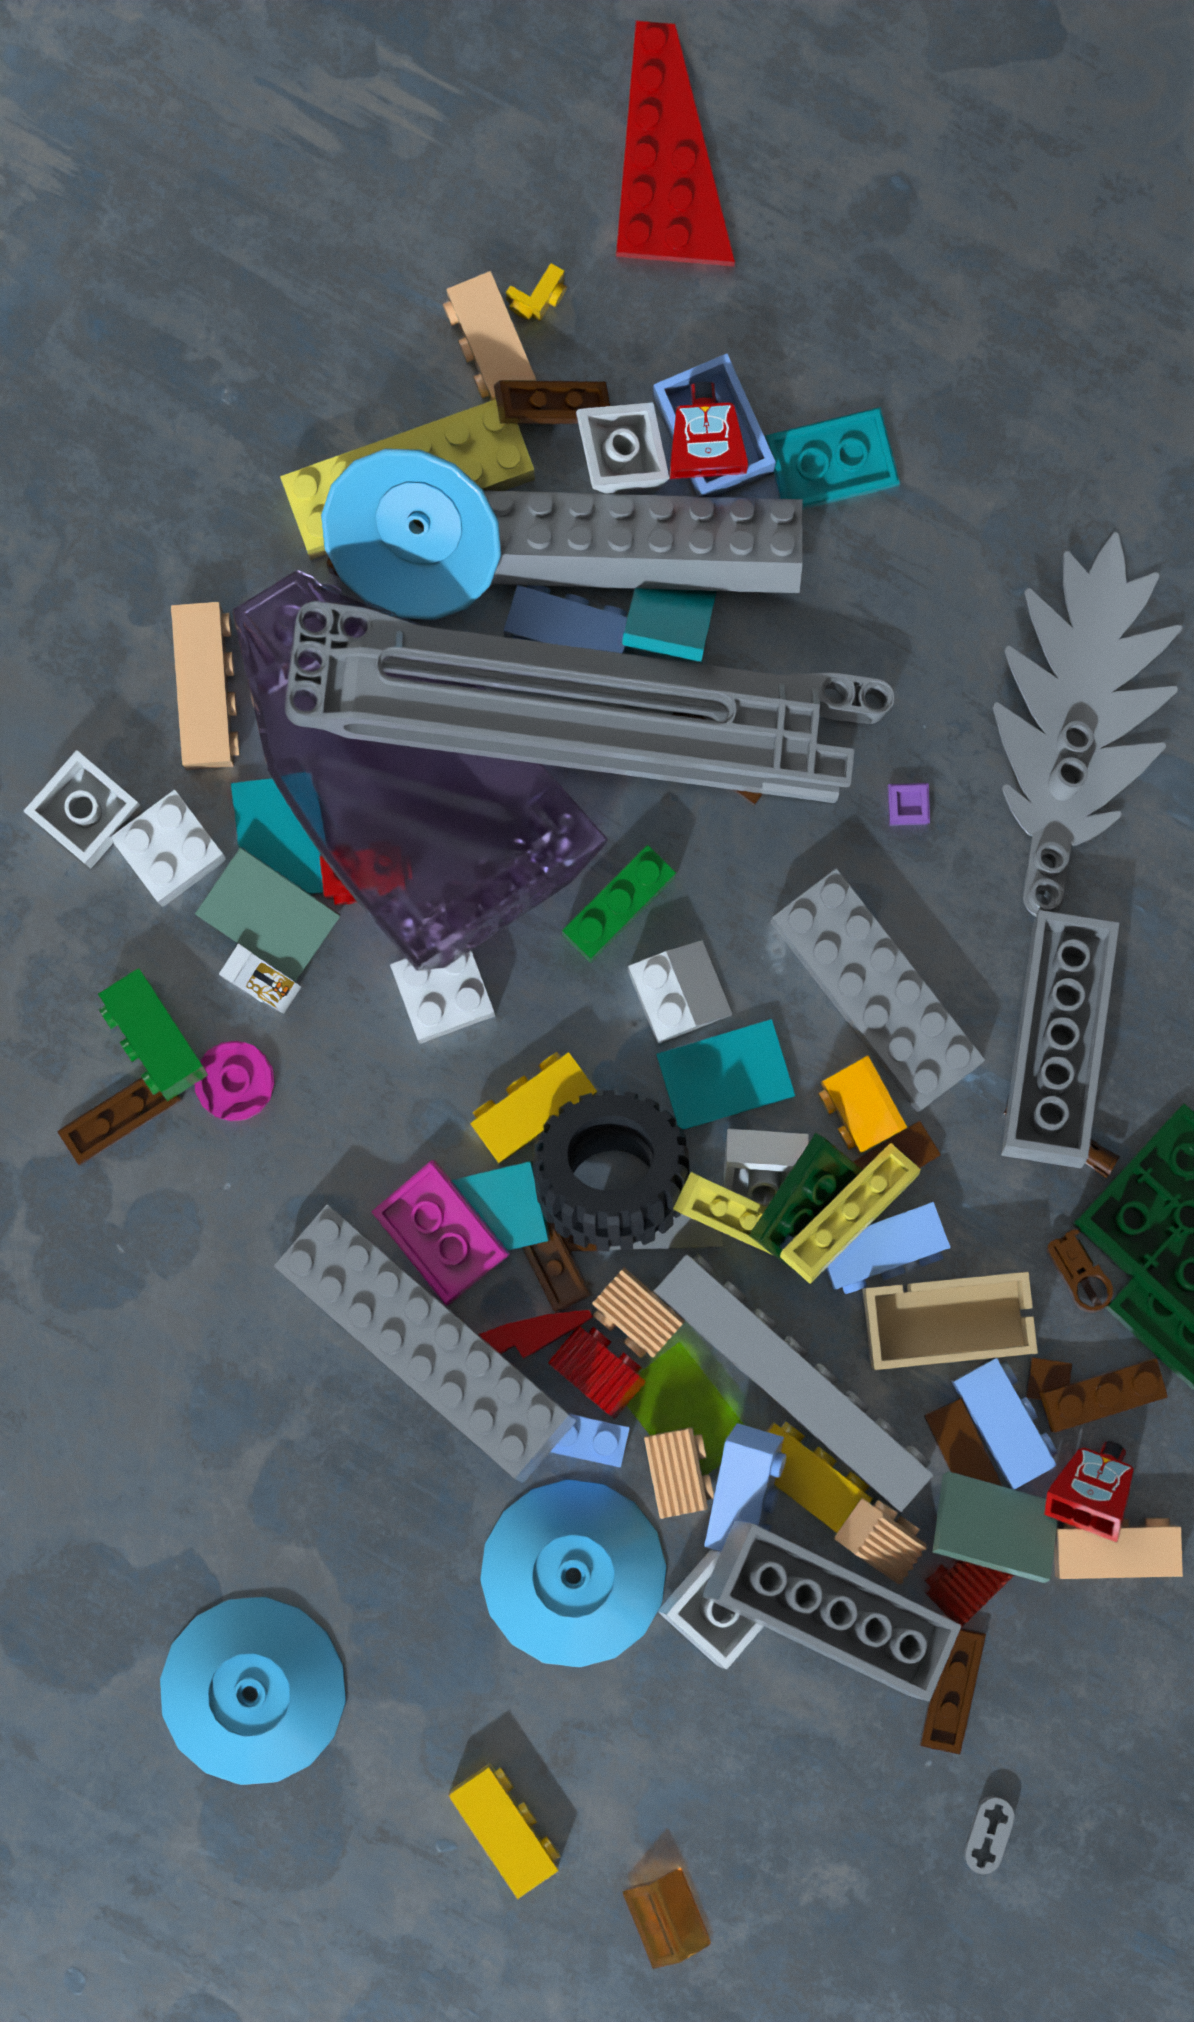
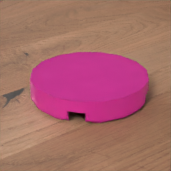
[194,1041,275,1122]

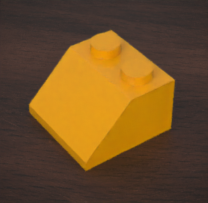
[818,1056,907,1154]

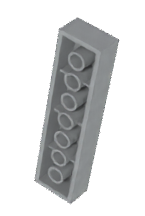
[483,490,803,593]
[274,1205,577,1483]
[652,1254,933,1512]

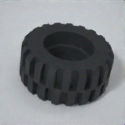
[533,1090,690,1252]

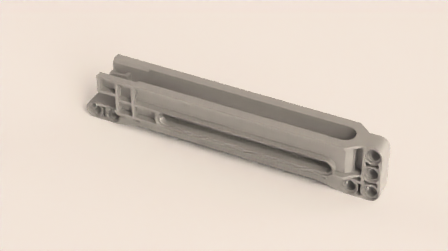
[285,601,895,803]

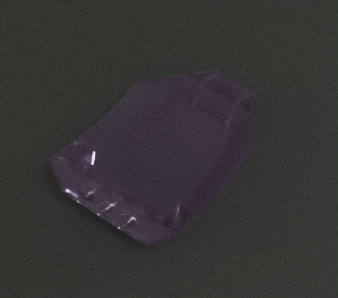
[233,570,608,971]

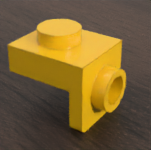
[506,263,567,321]

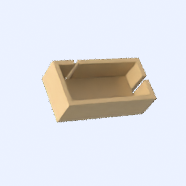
[862,1272,1038,1370]

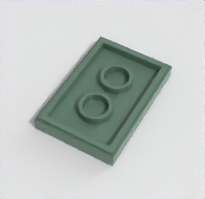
[195,847,341,982]
[933,1471,1057,1583]

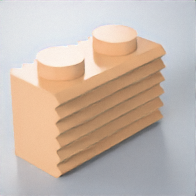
[592,1267,685,1358]
[644,1427,714,1519]
[834,1498,927,1584]

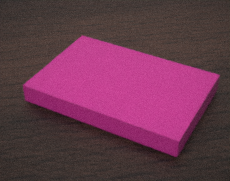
[371,1160,510,1306]

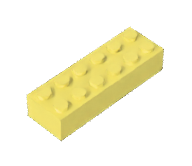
[280,399,535,560]

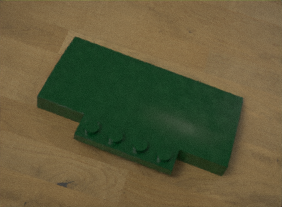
[1072,1103,1194,1391]

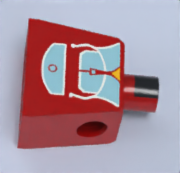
[670,382,748,479]
[1044,1441,1134,1543]

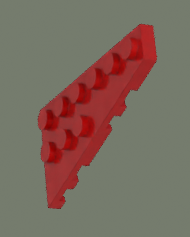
[616,20,735,266]

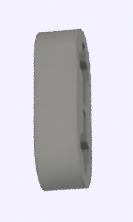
[963,1795,1014,1875]

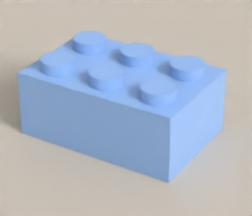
[653,353,776,497]

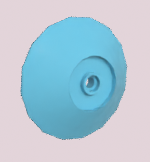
[321,448,501,620]
[480,1479,667,1668]
[160,1597,346,1785]

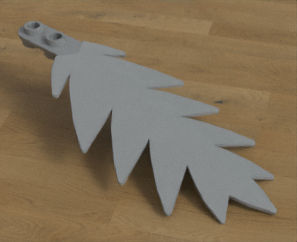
[992,532,1182,916]

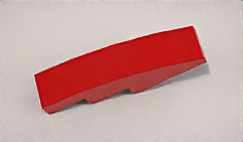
[478,1310,593,1359]

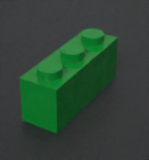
[562,845,676,963]
[98,968,208,1101]

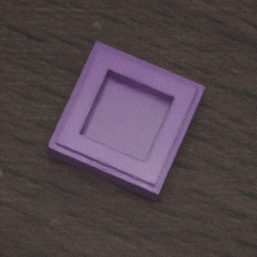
[887,783,930,826]

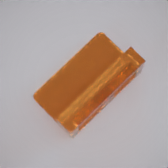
[622,1868,711,1969]

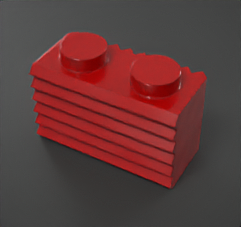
[548,1326,646,1419]

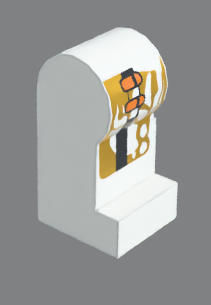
[219,944,301,1014]

